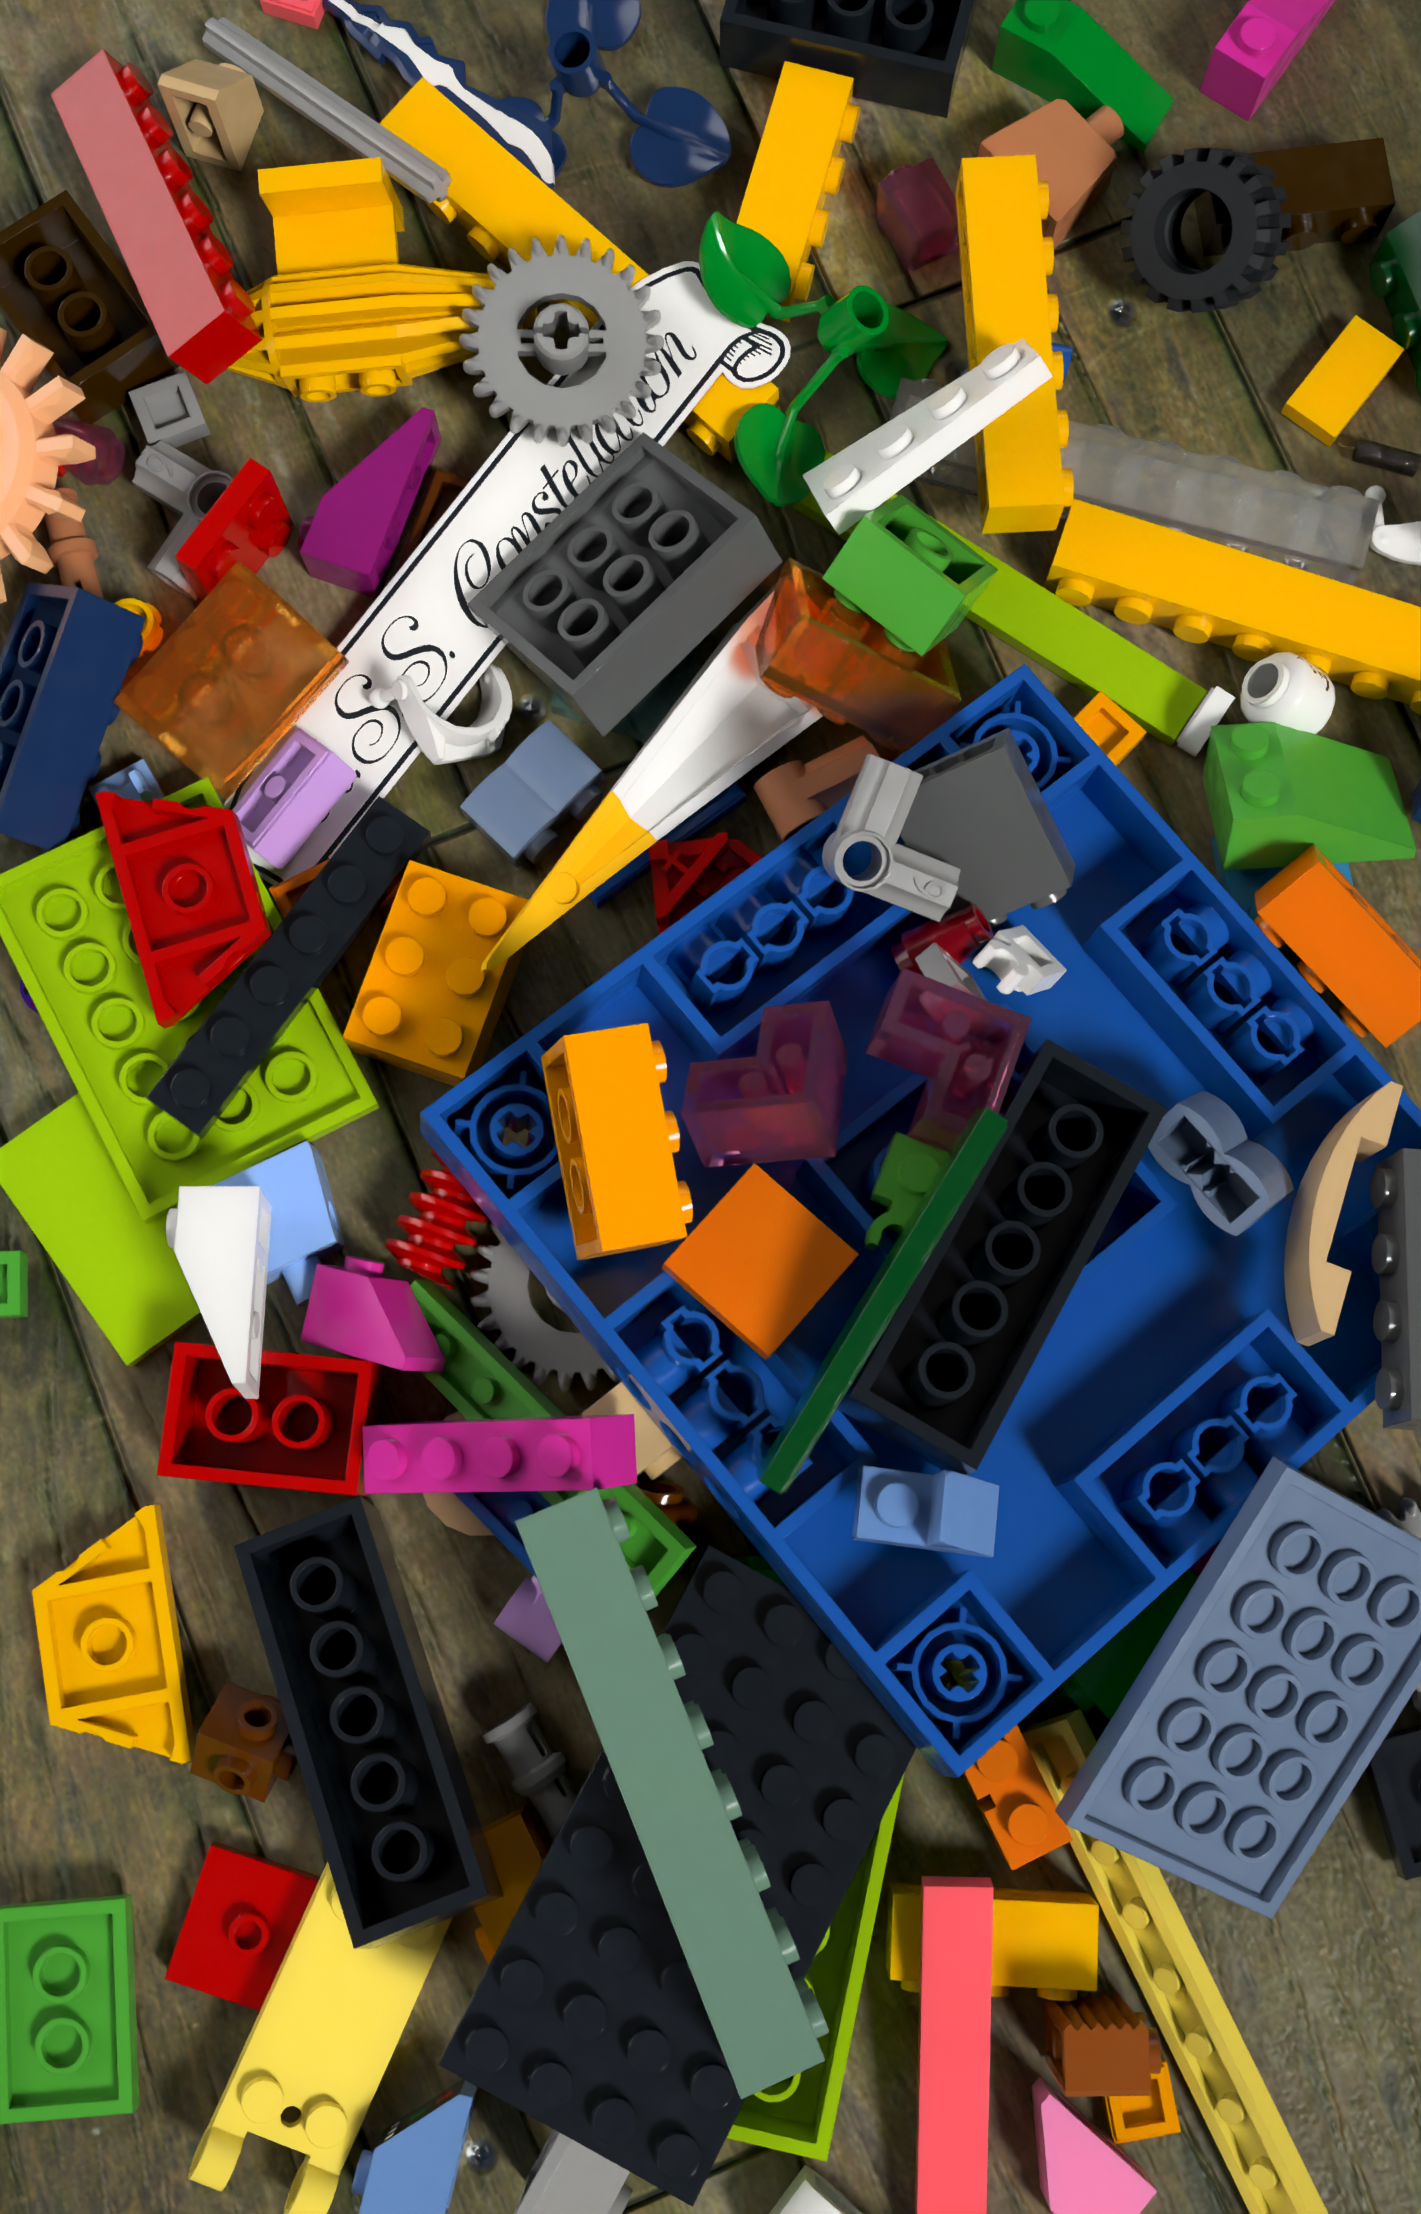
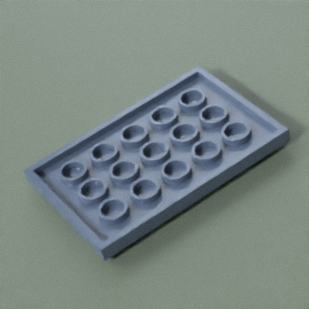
[1055,1456,1421,1919]

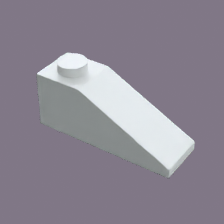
[166,1186,272,1399]

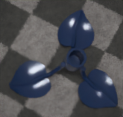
[500,0,731,188]

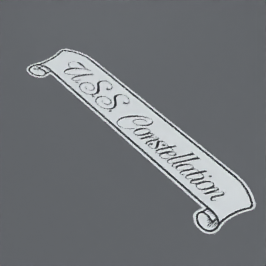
[224,261,791,885]

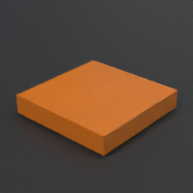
[661,1163,859,1360]

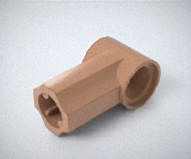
[753,735,880,842]

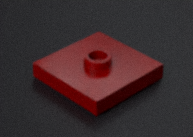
[164,1841,320,2011]

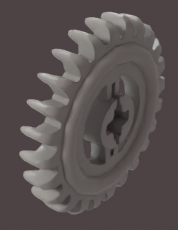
[459,234,664,447]
[470,1222,620,1392]

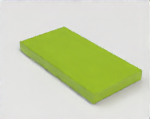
[0,1092,202,1367]

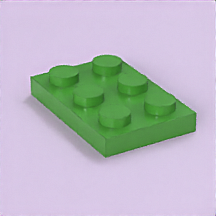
[0,1894,140,2124]

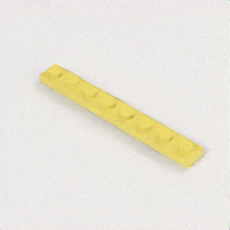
[1021,1709,1329,2214]

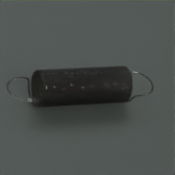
[1337,437,1421,478]

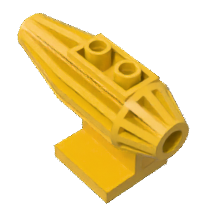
[226,157,538,402]

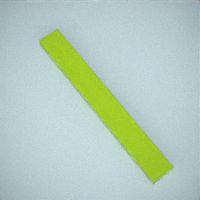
[791,449,1208,747]

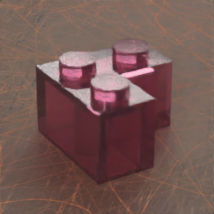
[865,968,1032,1153]
[681,1001,848,1167]

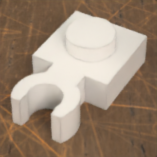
[972,925,1067,996]

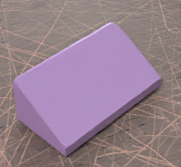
[232,728,357,869]

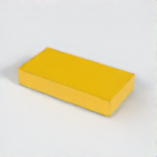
[1281,315,1404,447]

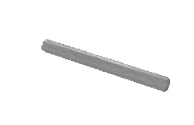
[202,17,451,203]

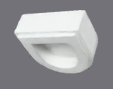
[1176,686,1235,757]

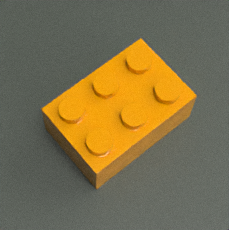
[342,860,529,1086]
[541,1023,693,1261]

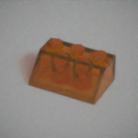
[755,557,962,751]
[113,560,349,800]

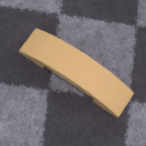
[1284,1081,1403,1347]

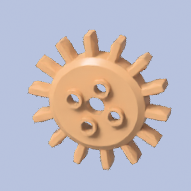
[0,327,96,604]

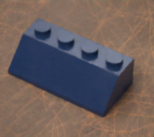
[0,582,146,851]

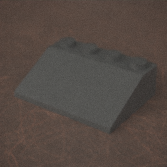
[467,432,783,737]

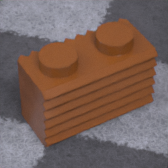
[1043,1991,1162,2097]

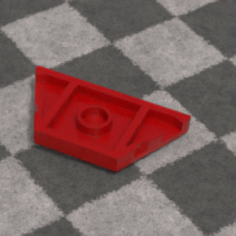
[95,791,272,1029]

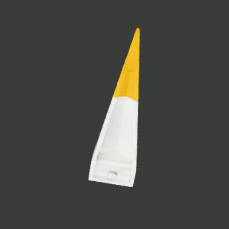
[480,576,868,972]

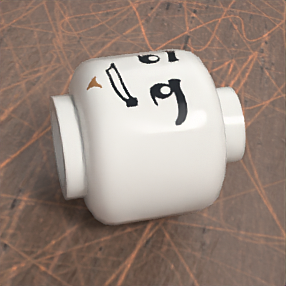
[1240,652,1335,734]

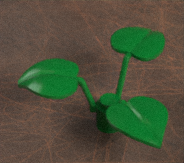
[699,211,949,507]

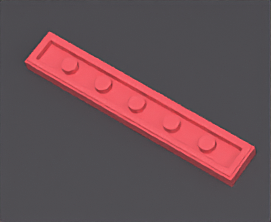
[915,1876,994,2214]

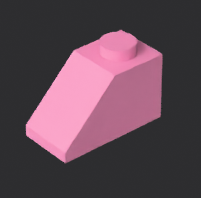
[1031,2076,1157,2214]

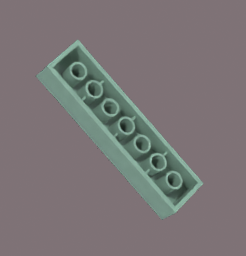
[515,1487,829,2099]

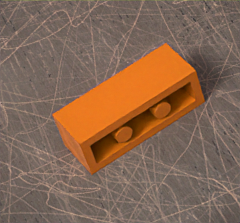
[1254,844,1421,1048]

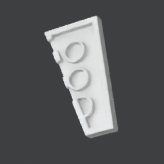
[802,338,1053,535]

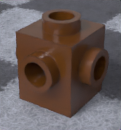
[190,1682,298,1803]

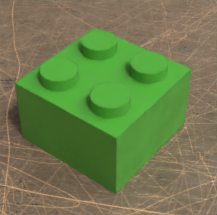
[822,494,998,656]

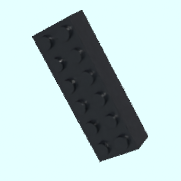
[837,1039,1167,1475]
[234,1496,504,1949]

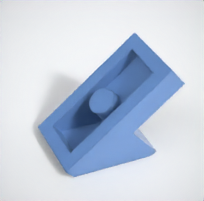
[851,1466,999,1558]

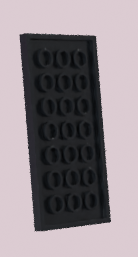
[438,1545,951,2207]

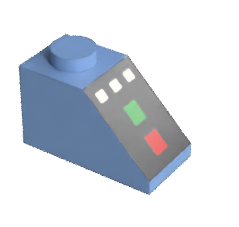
[351,2079,478,2214]

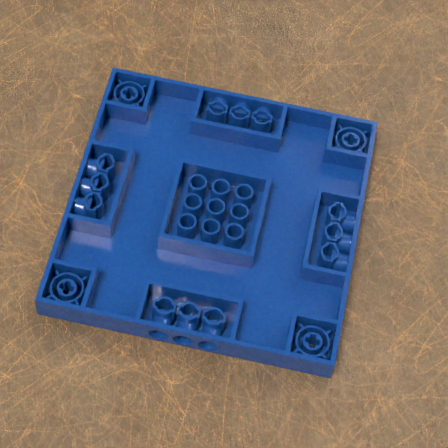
[420,663,1421,1777]

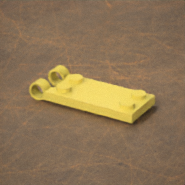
[188,1861,453,2214]

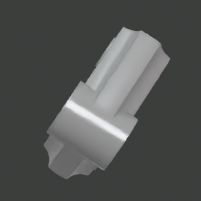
[132,440,233,601]
[822,753,961,922]

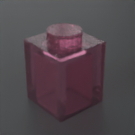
[875,157,959,273]

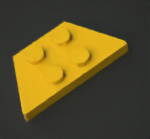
[32,1504,195,1764]

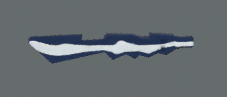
[323,0,555,190]

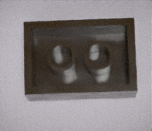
[0,190,180,428]

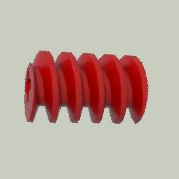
[384,1149,489,1291]

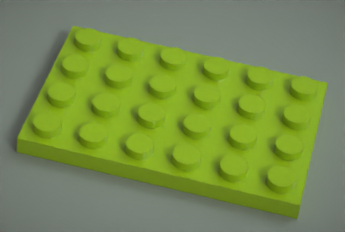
[0,777,379,1224]

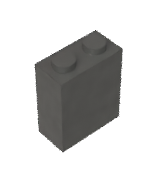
[900,728,1075,929]

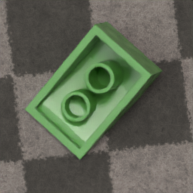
[1202,722,1417,871]

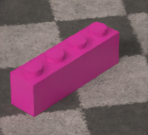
[362,1414,637,1494]

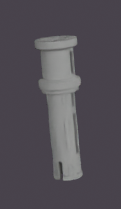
[481,1702,576,1840]

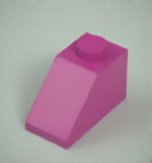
[300,1255,445,1372]

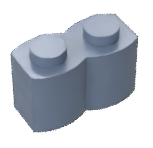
[460,720,604,868]
[1148,1091,1294,1236]

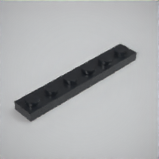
[146,796,431,1139]

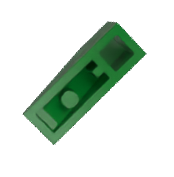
[991,0,1174,152]

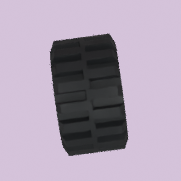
[1121,148,1292,313]

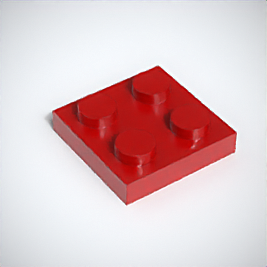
[174,458,294,618]

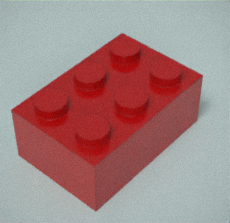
[156,1341,385,1496]

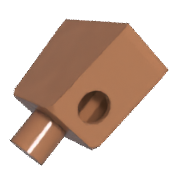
[978,99,1124,250]

